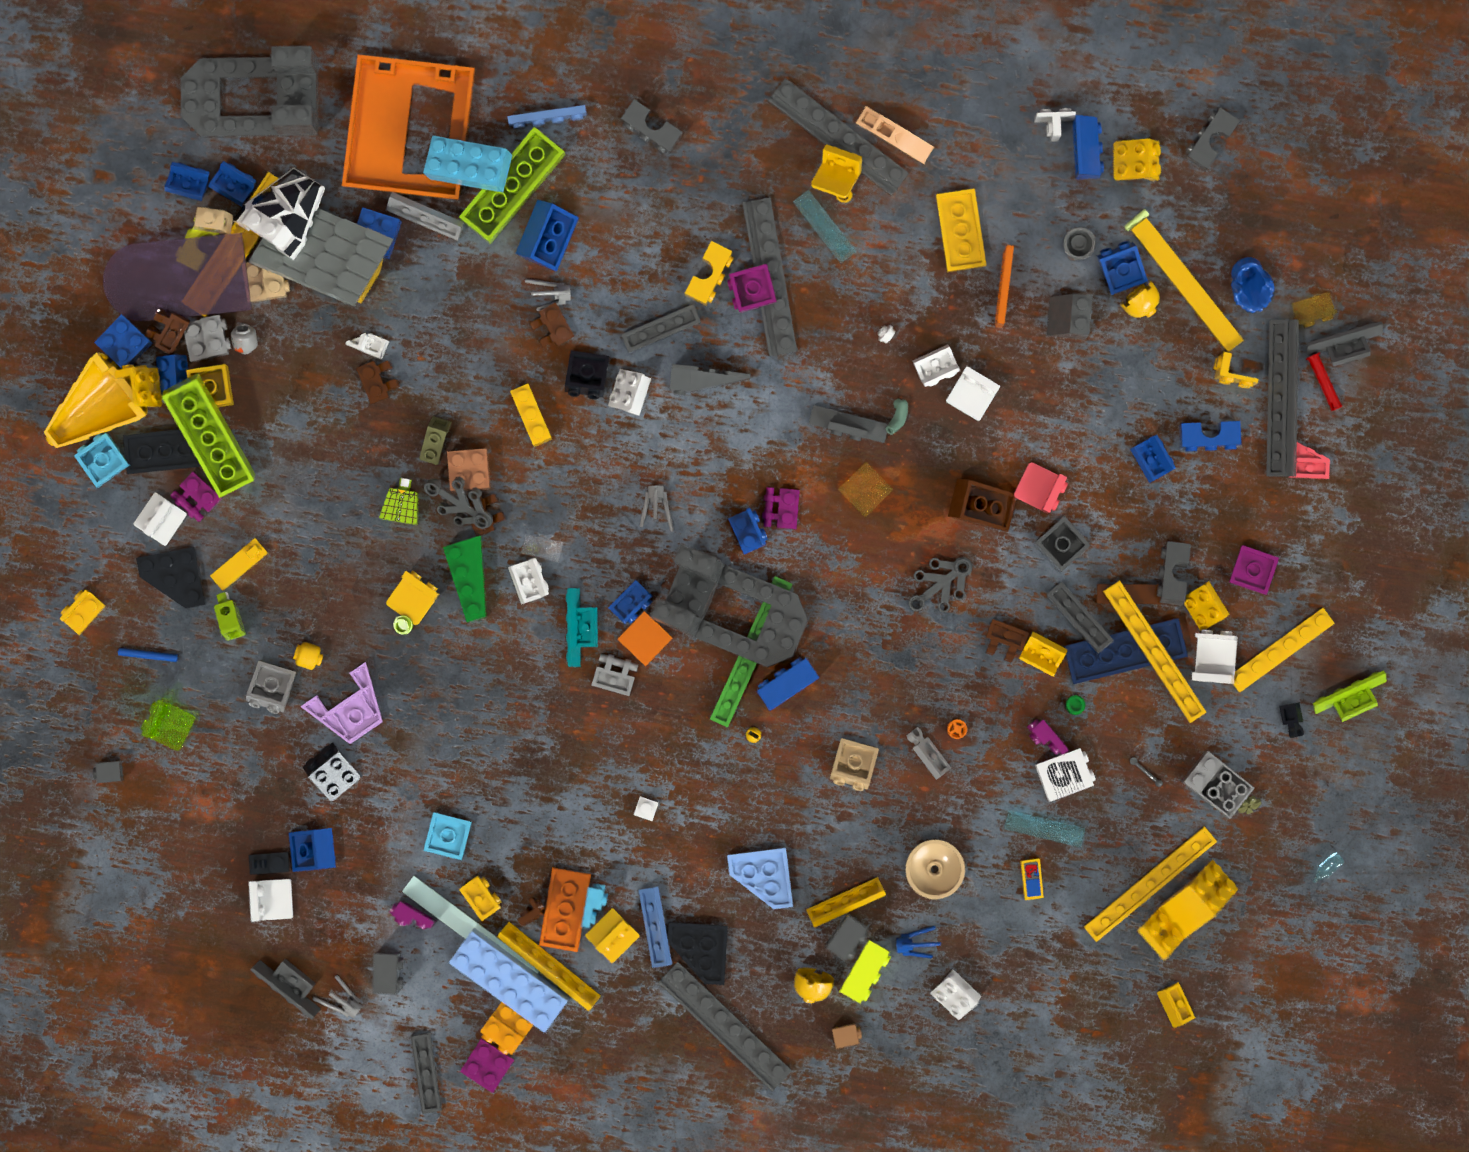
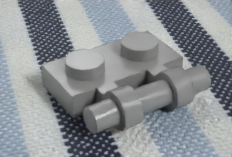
[592,654,639,696]

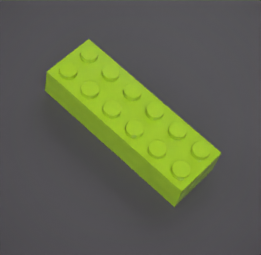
[459,127,565,245]
[162,373,255,498]

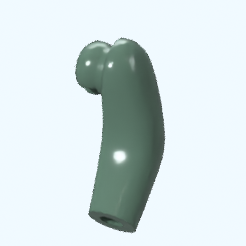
[886,398,908,435]

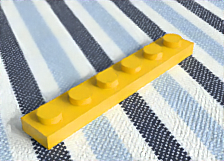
[1233,608,1335,693]
[497,922,601,1011]

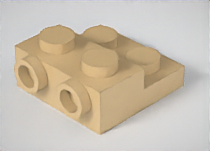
[242,262,290,303]
[830,738,879,791]

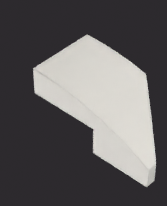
[345,333,389,360]

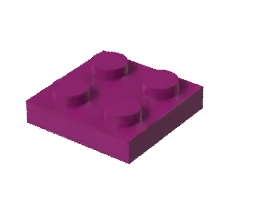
[1229,545,1279,595]
[460,1038,515,1093]

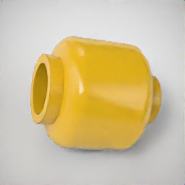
[293,642,323,670]

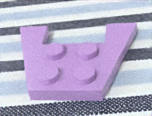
[300,662,383,744]

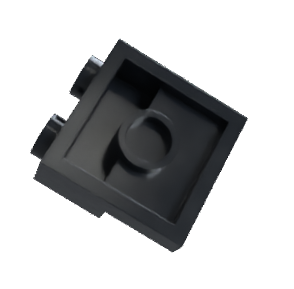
[565,350,609,400]

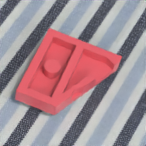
[1289,442,1330,479]

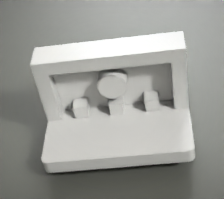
[1034,108,1076,142]
[608,369,651,416]
[134,493,187,546]
[931,970,982,1020]

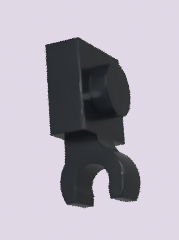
[1279,702,1304,738]

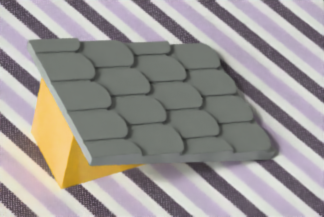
[249,208,393,306]

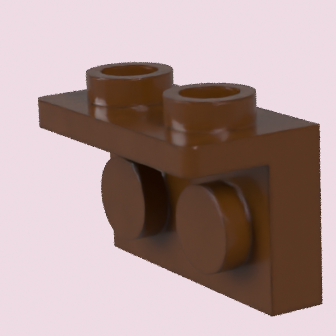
[517,897,545,927]

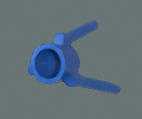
[896,926,941,958]

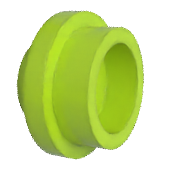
[393,615,413,635]

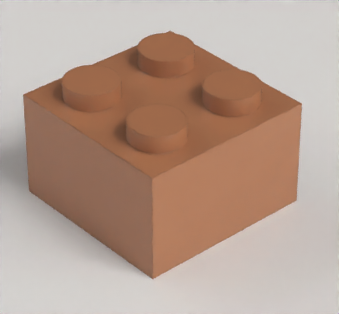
[447,448,491,492]

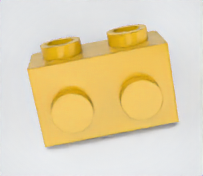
[1019,632,1068,676]
[459,875,502,921]

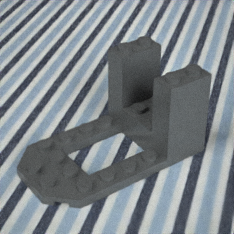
[181,46,319,137]
[650,544,809,667]

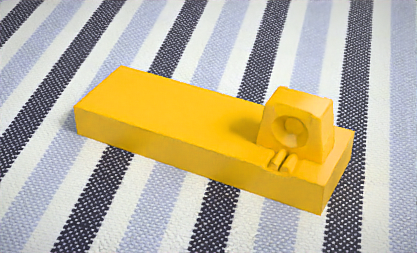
[210,538,268,591]

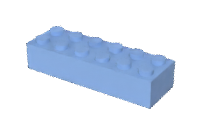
[449,928,570,1033]

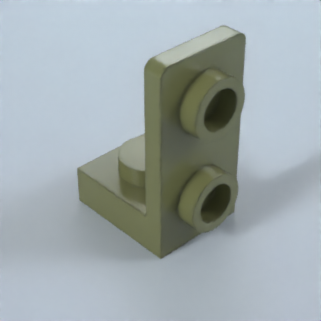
[419,416,452,465]

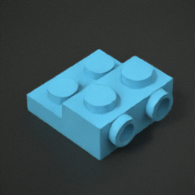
[74,433,129,488]
[582,883,608,928]

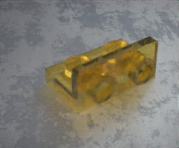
[1291,292,1338,328]

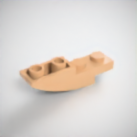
[856,106,934,164]

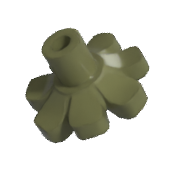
[1238,796,1262,814]

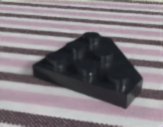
[136,547,206,609]
[668,922,728,985]

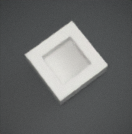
[634,796,658,821]

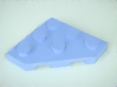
[727,848,793,909]

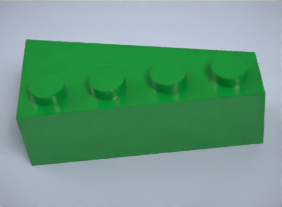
[443,535,487,623]

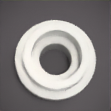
[878,325,895,343]

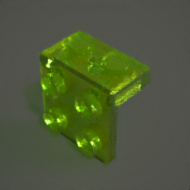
[140,699,195,751]

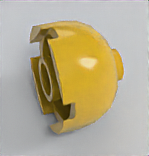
[1120,280,1160,318]
[794,967,834,1003]

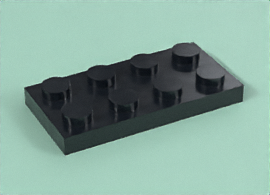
[123,429,201,475]

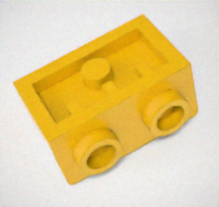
[60,590,106,635]

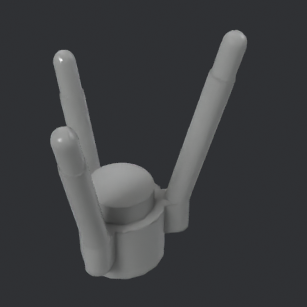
[525,279,571,311]
[640,486,674,532]
[313,975,362,1018]

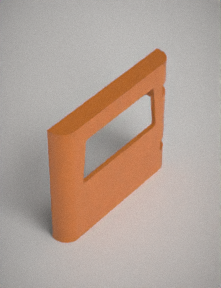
[342,54,475,200]

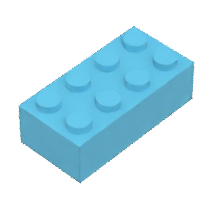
[423,135,512,193]

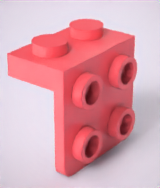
[1014,462,1068,514]

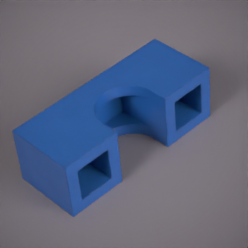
[1179,421,1241,452]

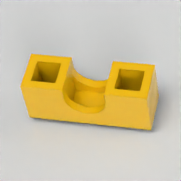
[685,241,734,306]
[510,384,552,447]

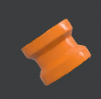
[947,719,967,739]

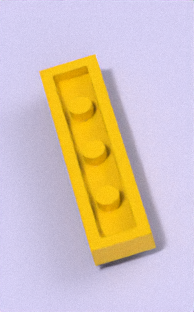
[806,877,886,928]

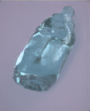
[1313,853,1344,883]

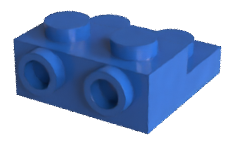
[1097,241,1148,295]

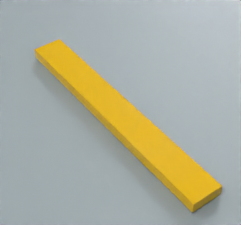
[1131,218,1243,353]
[1103,581,1206,723]
[1083,826,1217,942]

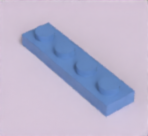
[508,105,587,129]
[639,887,672,968]

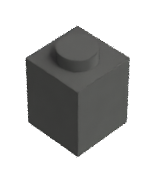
[93,761,124,783]

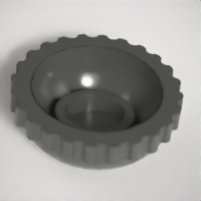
[1063,226,1096,260]

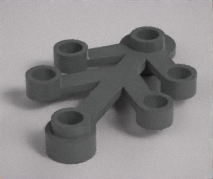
[424,477,493,529]
[909,557,973,613]

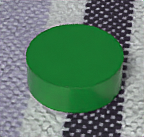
[1065,695,1085,715]

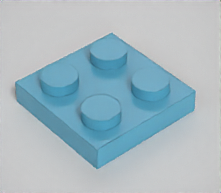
[423,812,472,860]

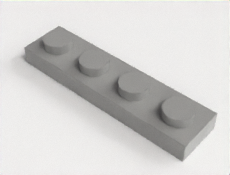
[386,192,464,241]

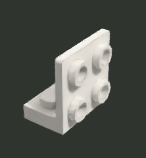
[946,366,1000,421]
[249,879,293,922]

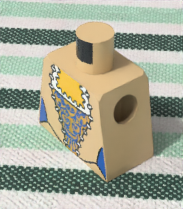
[193,207,233,235]

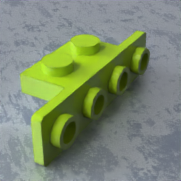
[1313,671,1387,722]

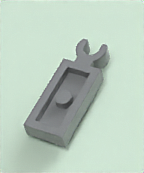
[906,727,951,780]

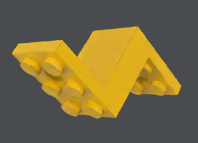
[1138,859,1238,960]

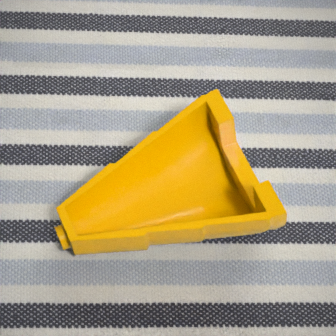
[44,352,148,448]

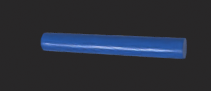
[118,648,178,662]

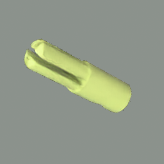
[1124,209,1149,231]

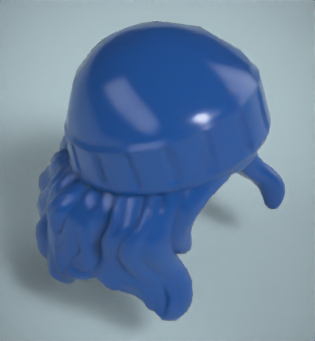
[1231,257,1275,313]

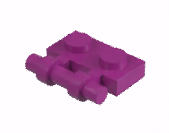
[170,471,222,522]
[762,487,800,529]

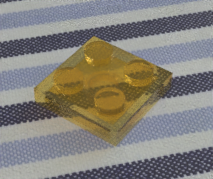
[838,462,893,517]

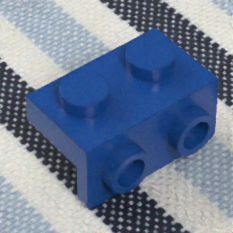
[208,161,256,207]
[164,162,209,201]
[156,354,188,395]
[1130,435,1176,483]
[608,580,653,624]

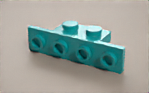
[566,588,598,667]

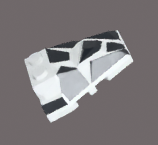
[233,168,325,260]

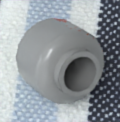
[231,324,258,354]

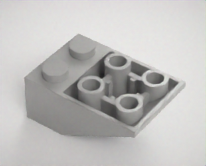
[1181,751,1254,819]

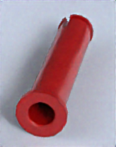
[1306,352,1343,412]

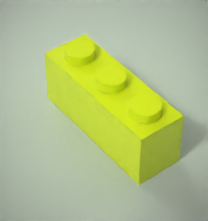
[839,940,891,1004]

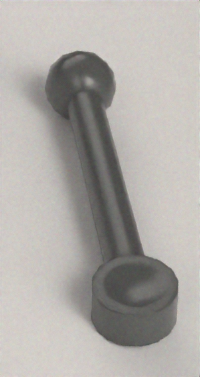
[1129,757,1163,787]

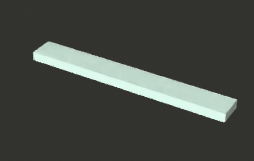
[402,876,539,974]

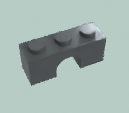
[621,99,683,154]
[1186,108,1240,172]
[1157,541,1191,606]

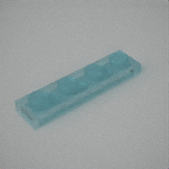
[793,190,856,264]
[1004,810,1085,848]

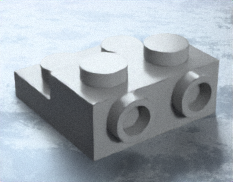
[184,315,231,362]
[246,661,296,714]

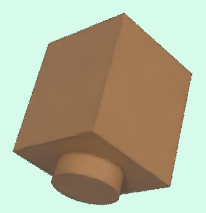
[832,1023,862,1049]

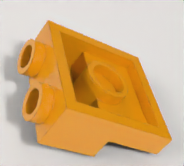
[480,1002,533,1055]

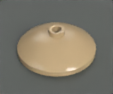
[906,840,965,899]

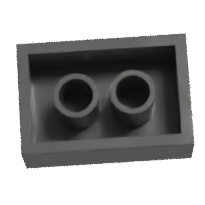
[825,913,869,962]

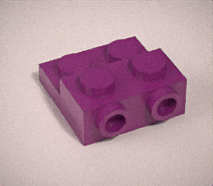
[727,264,777,313]
[1027,719,1068,755]
[389,901,437,930]

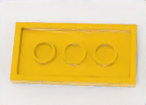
[936,189,987,272]

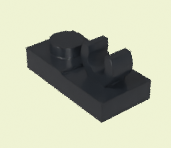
[249,852,290,875]

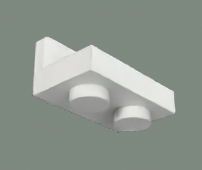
[913,345,960,387]
[508,558,549,605]

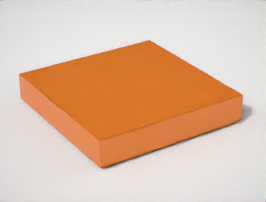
[617,611,673,666]

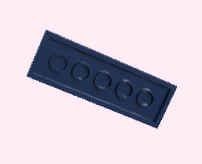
[1063,618,1188,684]

